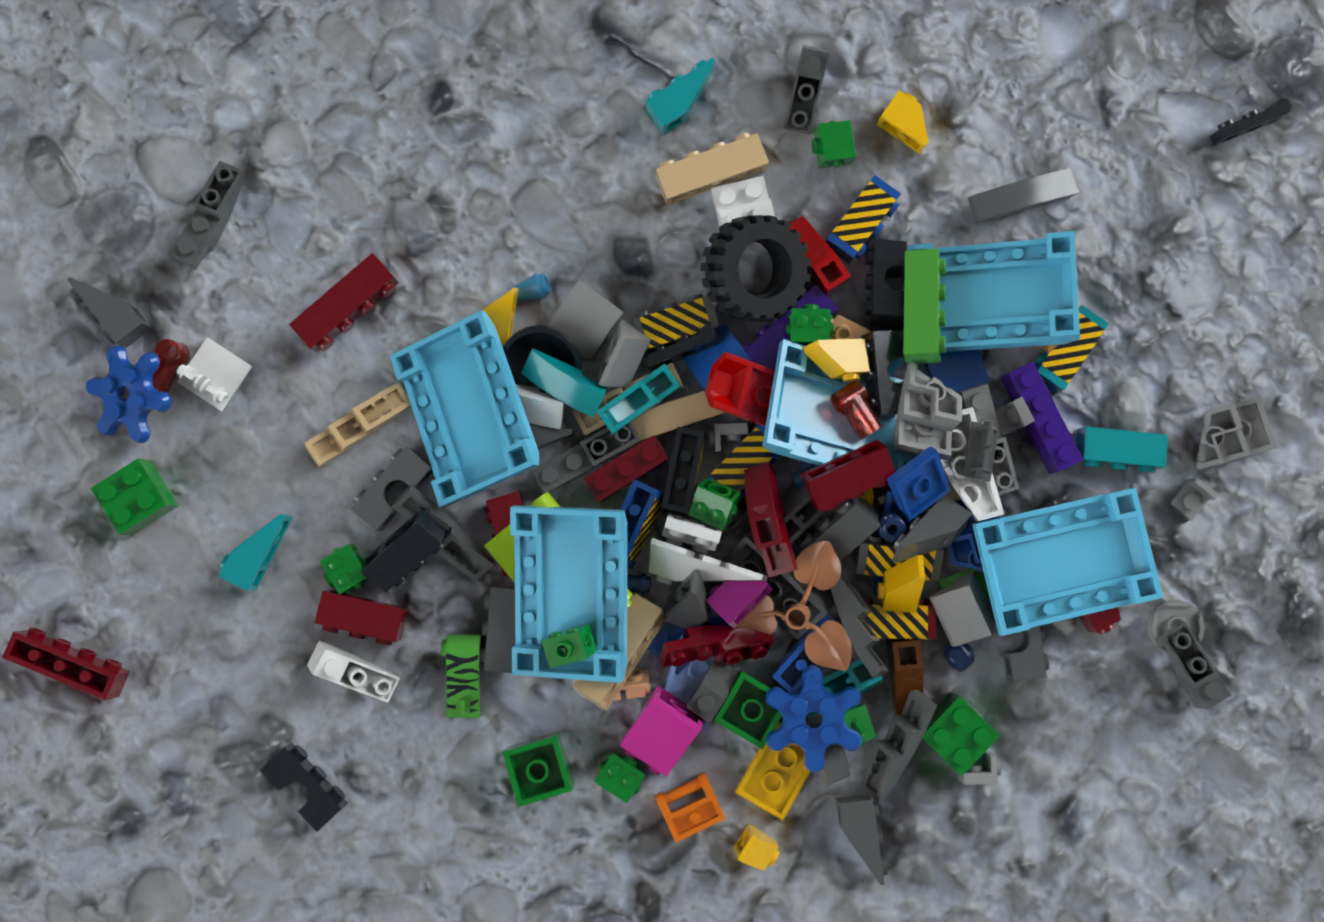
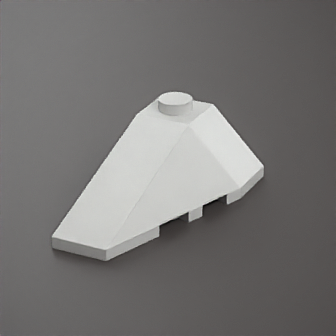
[940,407,1004,522]
[649,538,768,585]

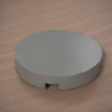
[1147,599,1205,652]

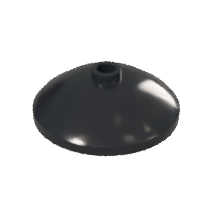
[503,325,582,393]

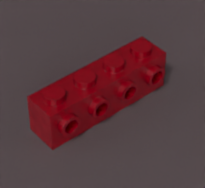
[289,253,399,353]
[2,627,130,700]

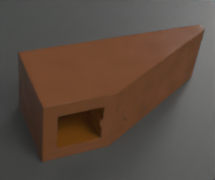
[886,639,923,715]

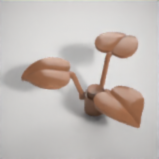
[736,541,852,671]

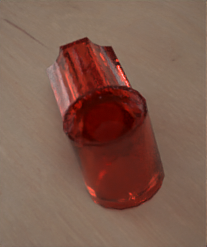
[152,339,190,393]
[831,381,883,440]

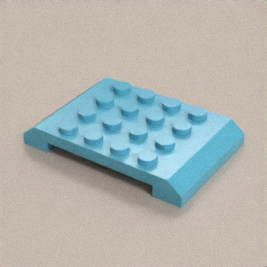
[907,231,1080,352]
[390,310,539,508]
[762,339,919,485]
[972,487,1163,636]
[510,505,627,683]

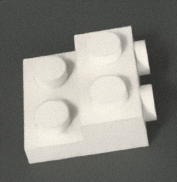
[711,176,775,226]
[662,513,722,554]

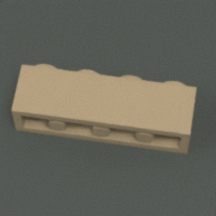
[656,133,769,206]
[572,593,665,711]

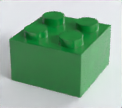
[90,458,179,536]
[713,669,782,750]
[922,693,1001,776]
[502,731,574,807]

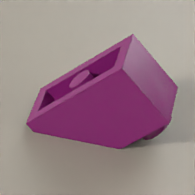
[706,580,773,628]

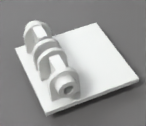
[176,337,253,411]

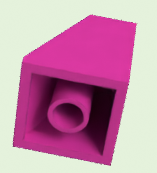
[620,685,703,777]

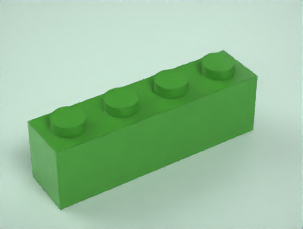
[903,249,946,364]

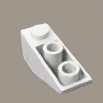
[307,640,400,703]

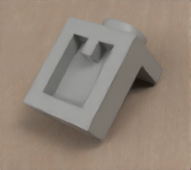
[995,397,1035,435]
[708,423,748,453]
[1167,478,1218,521]
[957,751,1001,785]

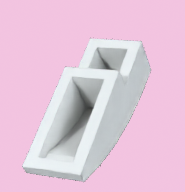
[516,384,565,429]

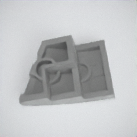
[547,280,624,361]
[894,362,962,460]
[1196,396,1278,470]

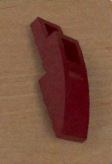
[744,461,798,578]
[659,625,774,667]

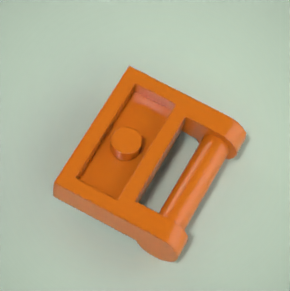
[654,771,726,843]

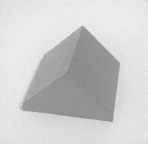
[598,319,651,387]
[929,571,996,647]

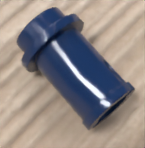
[627,573,651,595]

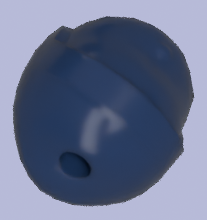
[877,511,906,542]
[944,643,975,673]

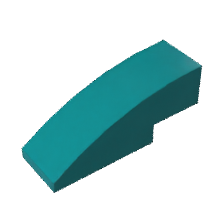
[521,348,607,418]
[596,364,681,434]

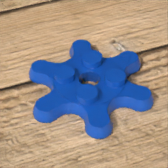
[86,345,171,443]
[766,665,862,773]

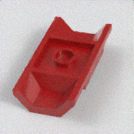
[705,352,775,427]

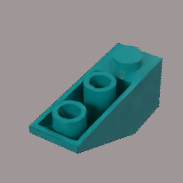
[646,57,715,136]

